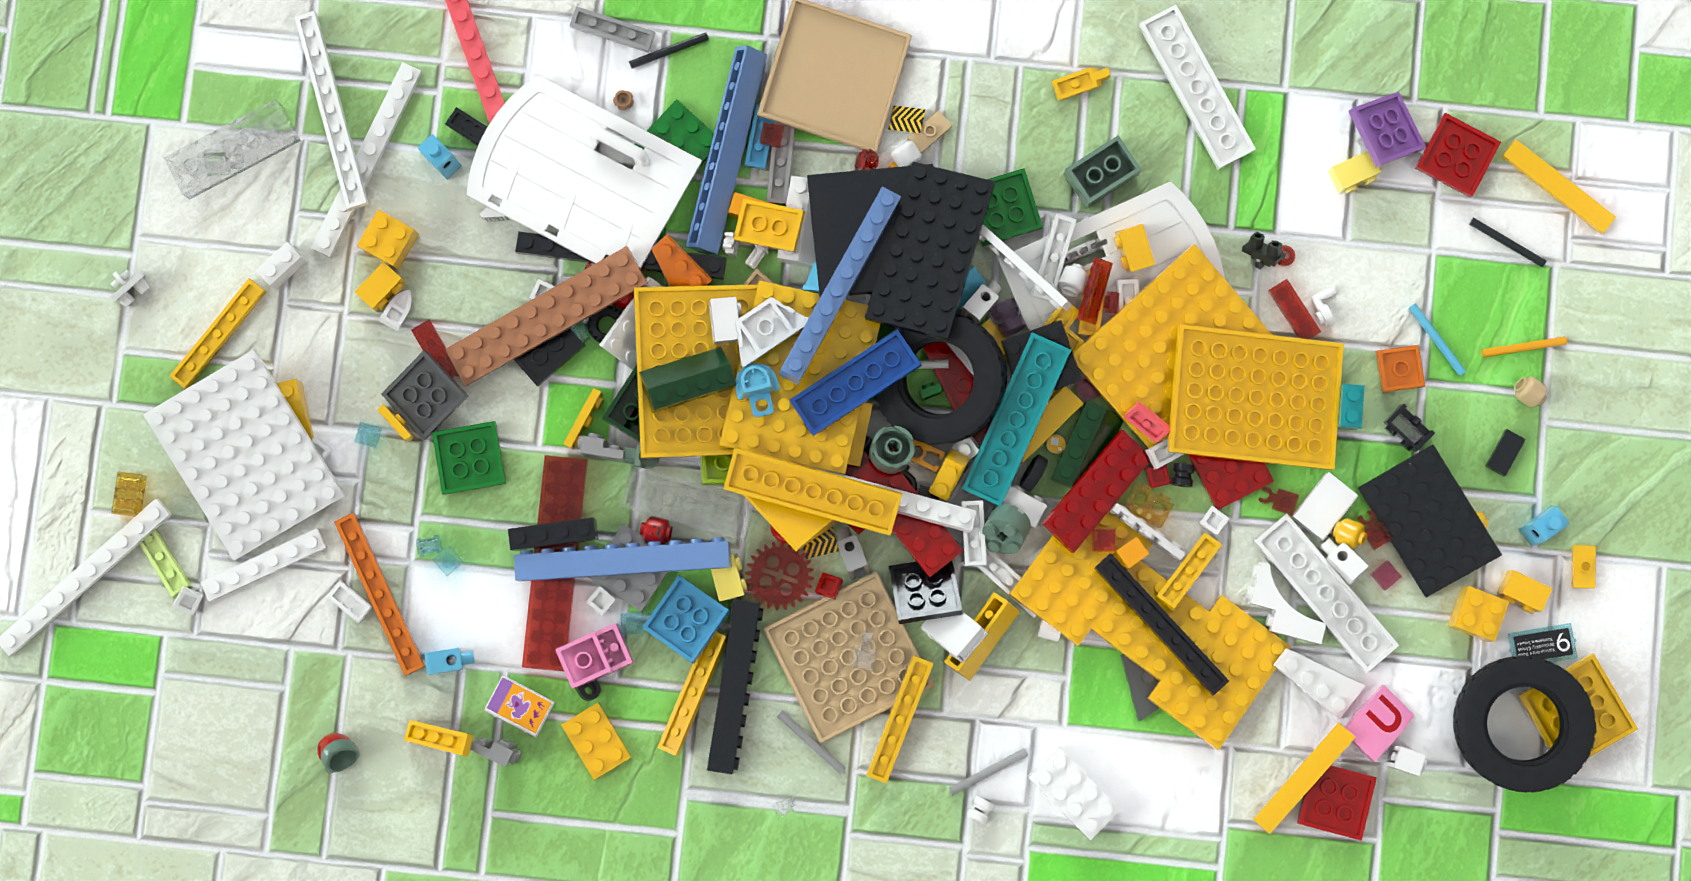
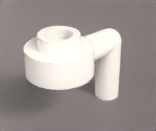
[1312,286,1337,327]

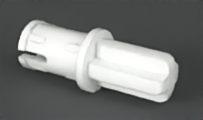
[745,245,769,269]

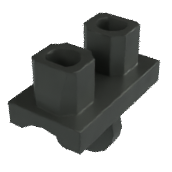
[1242,232,1286,269]

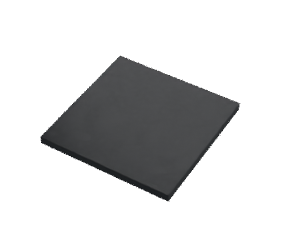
[807,164,933,297]

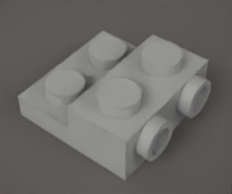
[577,433,627,463]
[470,737,522,767]

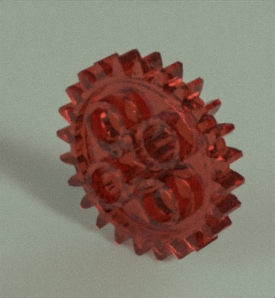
[745,542,814,611]

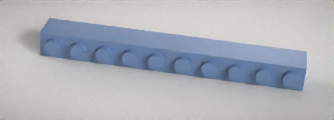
[686,45,767,254]
[779,186,901,385]
[514,537,732,582]

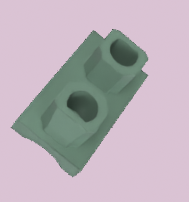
[623,444,660,470]

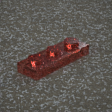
[1077,257,1113,325]
[1268,279,1321,339]
[411,319,459,379]

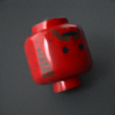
[640,516,673,545]

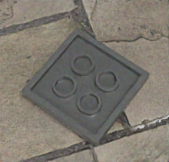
[381,350,469,440]

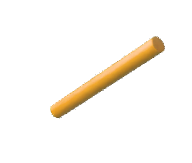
[1481,336,1567,358]

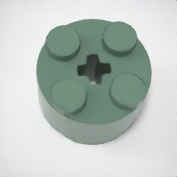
[869,426,915,474]
[982,504,1031,554]

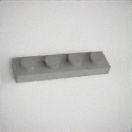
[569,6,655,53]
[766,122,795,205]

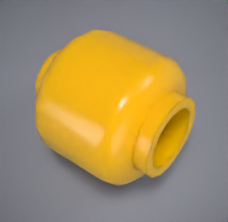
[1333,518,1367,549]

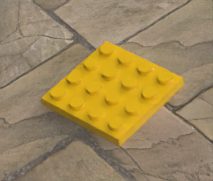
[1517,653,1638,757]

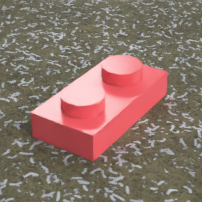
[1124,401,1170,443]

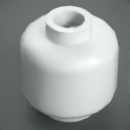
[891,139,922,167]
[1058,264,1089,297]

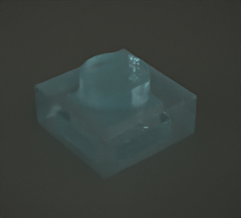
[570,322,590,343]
[354,422,382,448]
[433,546,463,576]
[620,612,644,635]

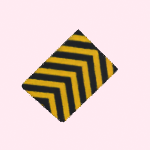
[888,106,925,133]
[803,527,839,559]

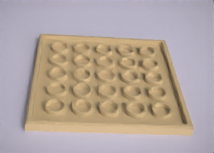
[763,571,935,744]

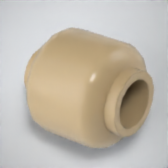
[1514,376,1547,408]

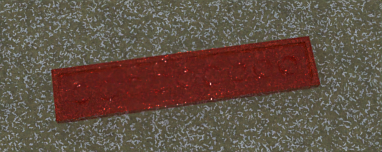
[522,455,588,671]

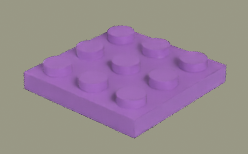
[1348,92,1426,167]

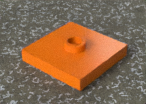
[1375,345,1425,393]

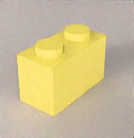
[1328,151,1381,194]
[711,554,748,602]

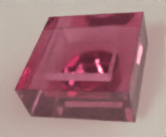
[1074,378,1101,403]
[1370,560,1402,590]

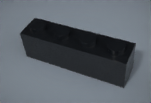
[508,517,599,551]

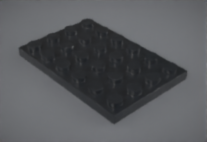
[1358,444,1502,598]

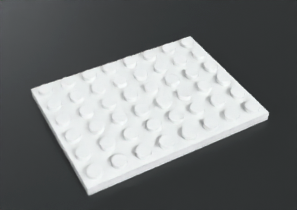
[143,349,345,560]

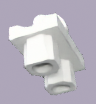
[110,270,150,307]

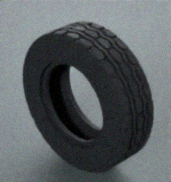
[875,314,1008,445]
[1453,656,1596,793]

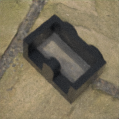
[1383,404,1435,452]

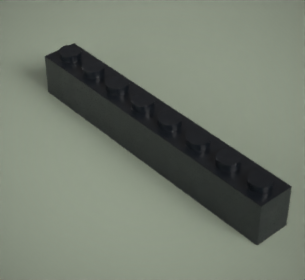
[707,599,764,775]

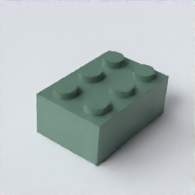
[1063,135,1142,209]

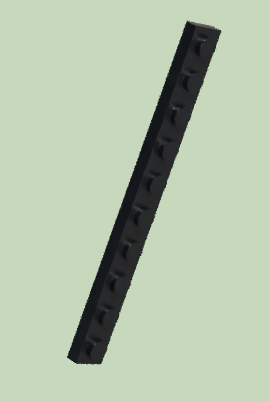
[515,231,727,280]

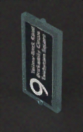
[1508,623,1578,662]

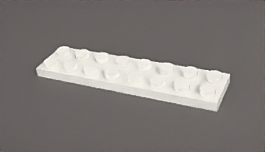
[1138,5,1256,170]
[1253,514,1399,673]

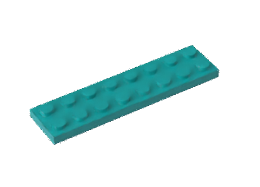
[962,333,1072,506]

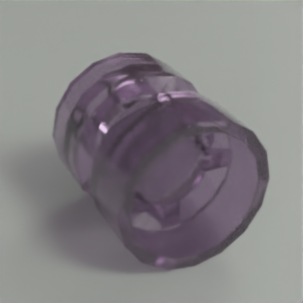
[989,298,1027,337]

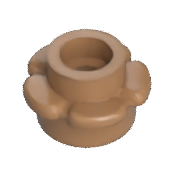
[613,90,634,110]

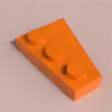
[651,233,712,287]

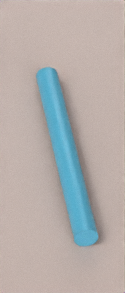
[1409,303,1466,376]

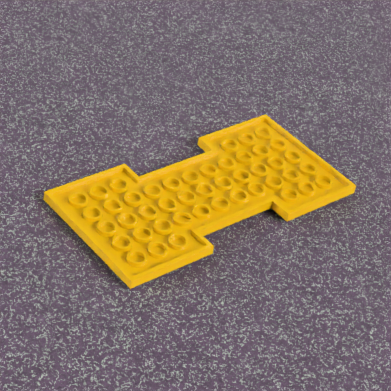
[1009,512,1291,750]

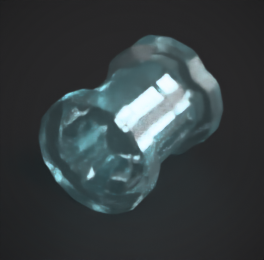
[416,535,442,557]

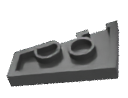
[1120,654,1159,722]

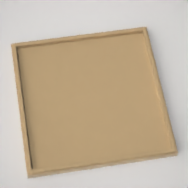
[757,0,912,154]

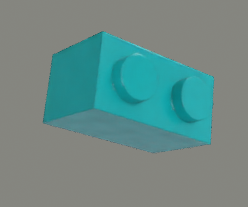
[1338,384,1365,431]

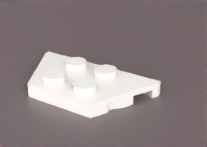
[735,297,809,368]

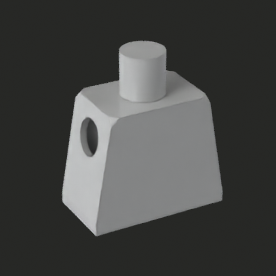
[836,527,870,580]

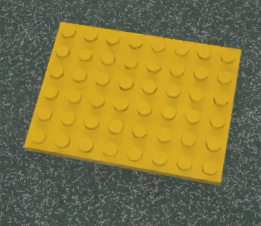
[1073,244,1272,449]
[719,280,881,475]
[634,285,758,458]
[1167,324,1344,470]

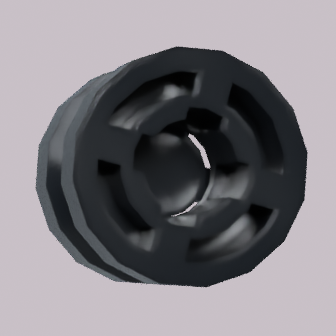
[1171,463,1195,487]

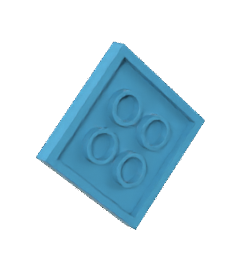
[642,575,731,664]

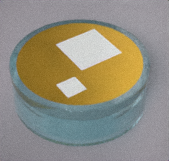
[1045,434,1067,455]

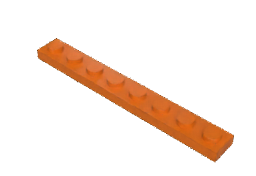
[334,513,426,676]

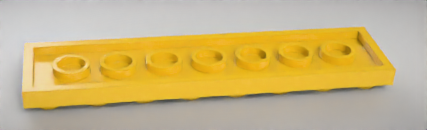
[723,447,902,536]

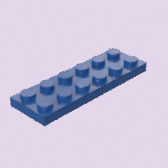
[789,329,922,437]

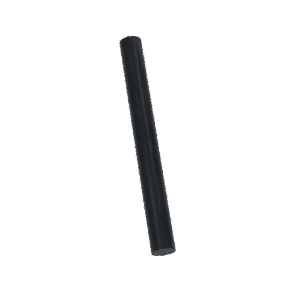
[629,32,709,69]
[1469,217,1547,267]

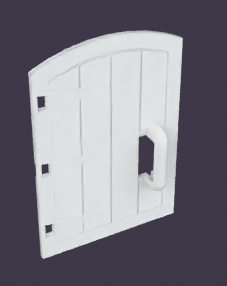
[467,75,702,269]
[997,182,1225,378]

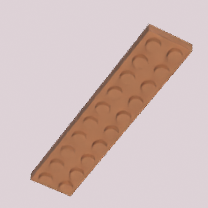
[445,246,648,386]

